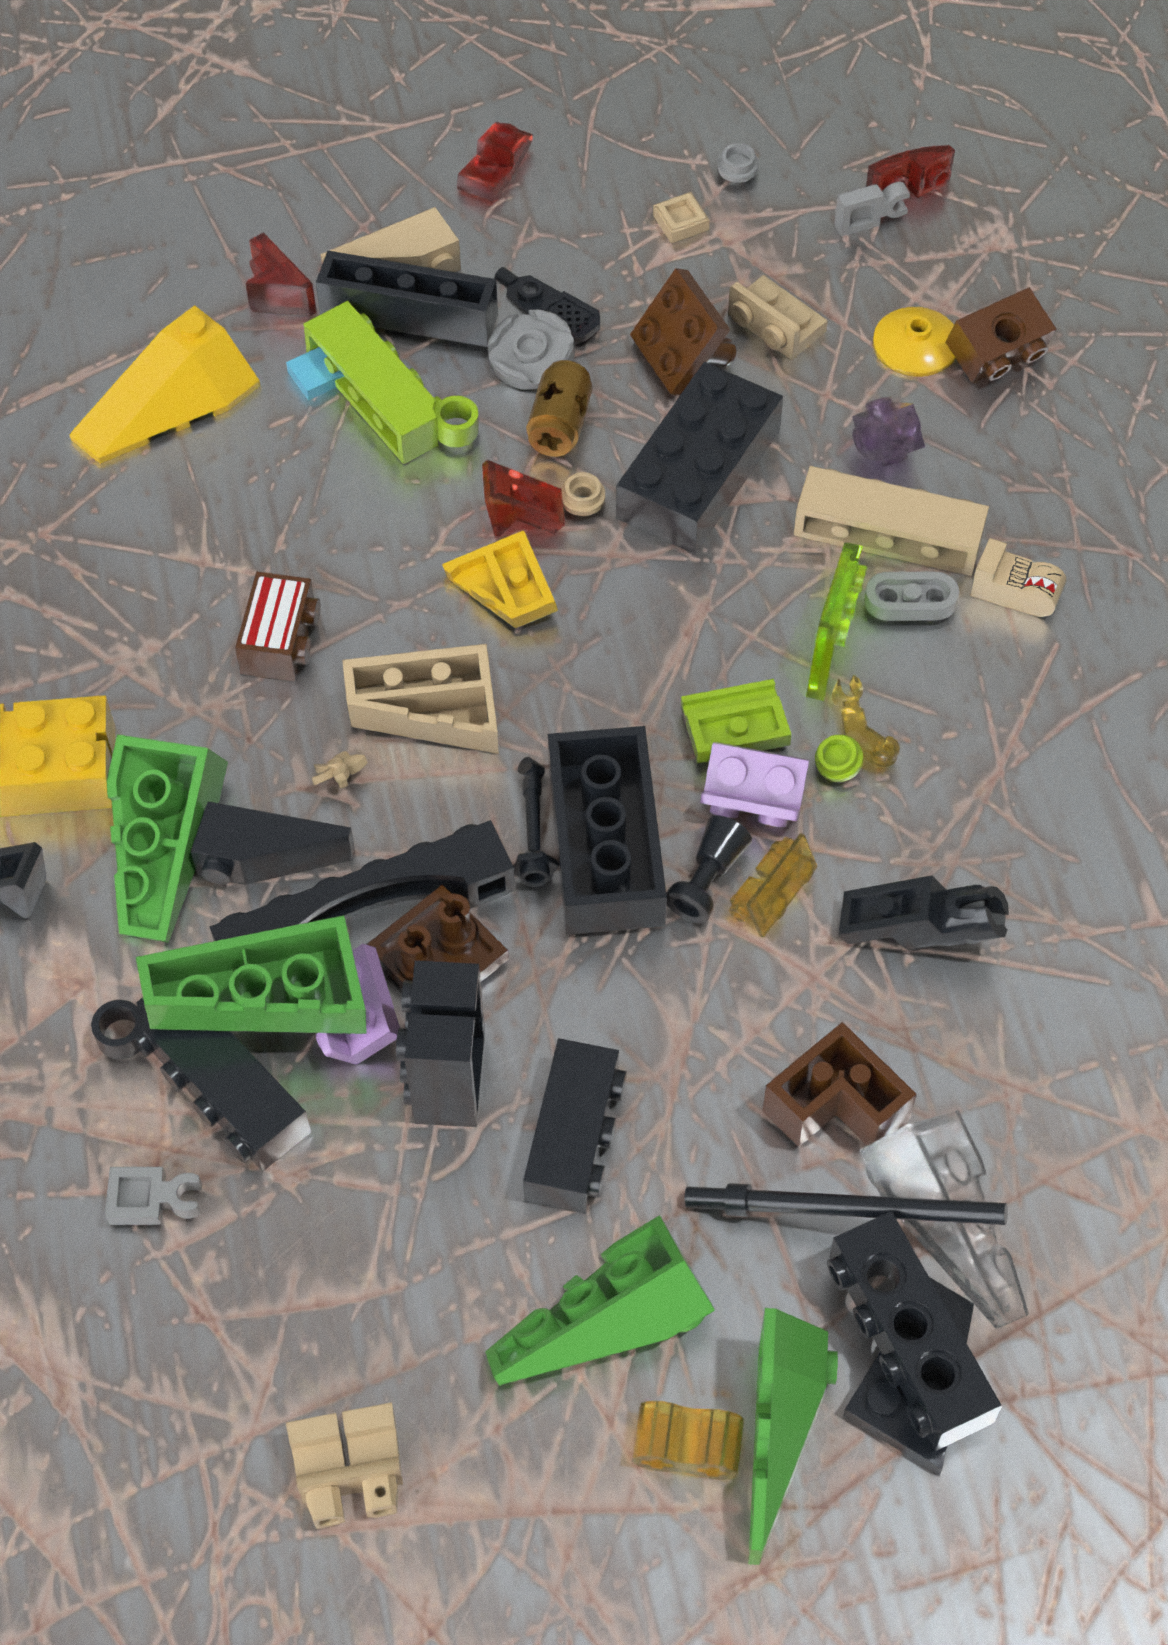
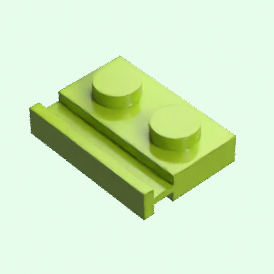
[681,679,792,763]

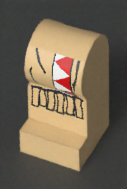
[970,538,1067,617]

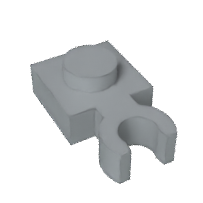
[834,182,910,236]
[105,1167,202,1225]

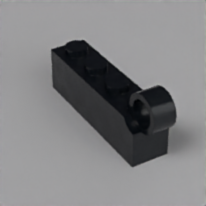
[91,997,311,1172]

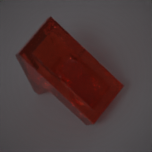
[245,232,317,317]
[482,460,565,538]

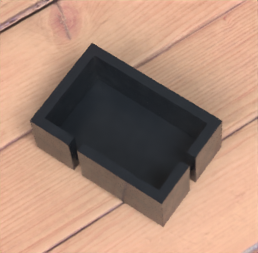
[396,960,485,1127]

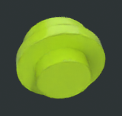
[815,735,864,782]

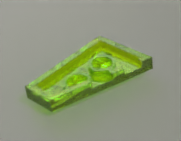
[806,542,868,701]

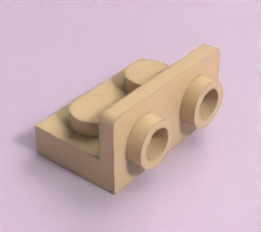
[728,275,828,360]

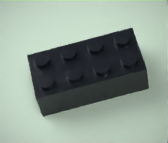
[616,362,783,555]
[547,726,667,935]

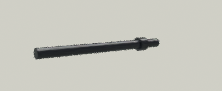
[684,1183,1008,1225]

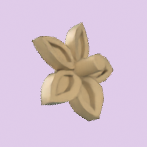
[312,751,368,788]

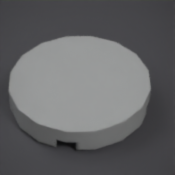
[488,309,575,390]

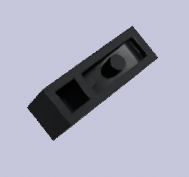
[191,801,355,885]

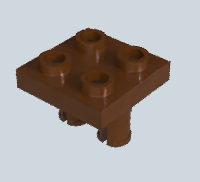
[630,268,737,395]
[366,885,509,989]

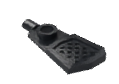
[494,267,600,344]

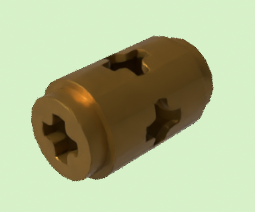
[526,360,593,457]

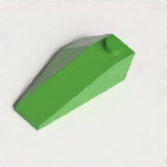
[748,1308,838,1565]

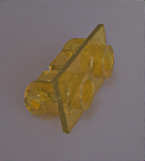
[729,833,818,938]

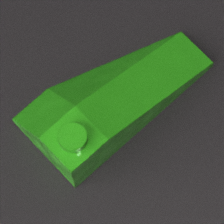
[106,734,228,943]
[485,1215,715,1385]

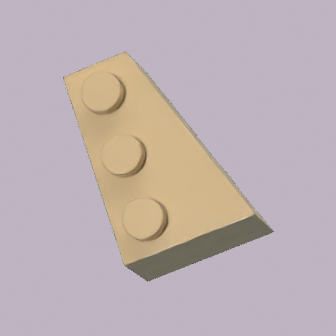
[342,644,499,754]

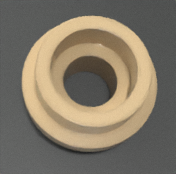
[560,472,605,516]

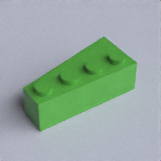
[136,916,367,1034]

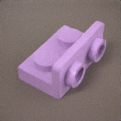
[700,742,810,827]
[316,944,400,1065]

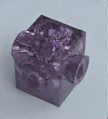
[852,397,925,466]

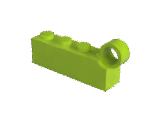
[303,301,479,465]

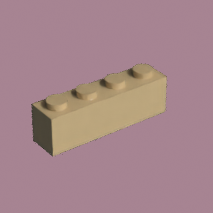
[794,466,989,576]

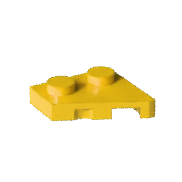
[442,530,558,628]

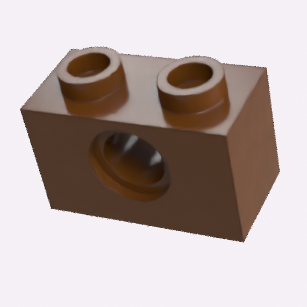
[946,287,1057,384]

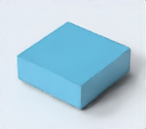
[286,347,344,401]

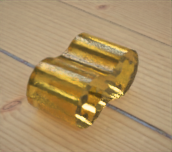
[632,1401,745,1480]

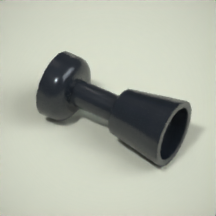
[666,815,752,923]

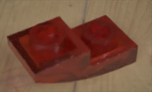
[457,122,533,202]
[866,145,955,198]

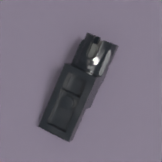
[838,875,1009,951]

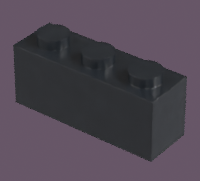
[523,1038,627,1214]

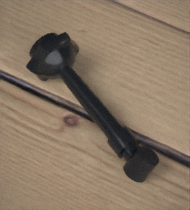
[513,757,559,887]

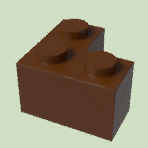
[762,1022,917,1151]

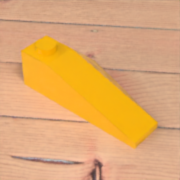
[69,305,261,464]

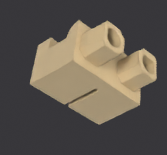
[286,1402,403,1529]

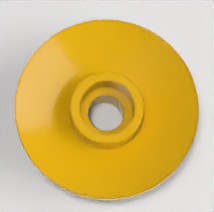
[873,307,956,377]

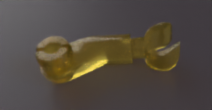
[831,675,900,769]

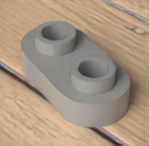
[864,572,959,621]

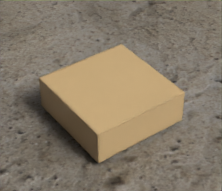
[653,192,710,244]

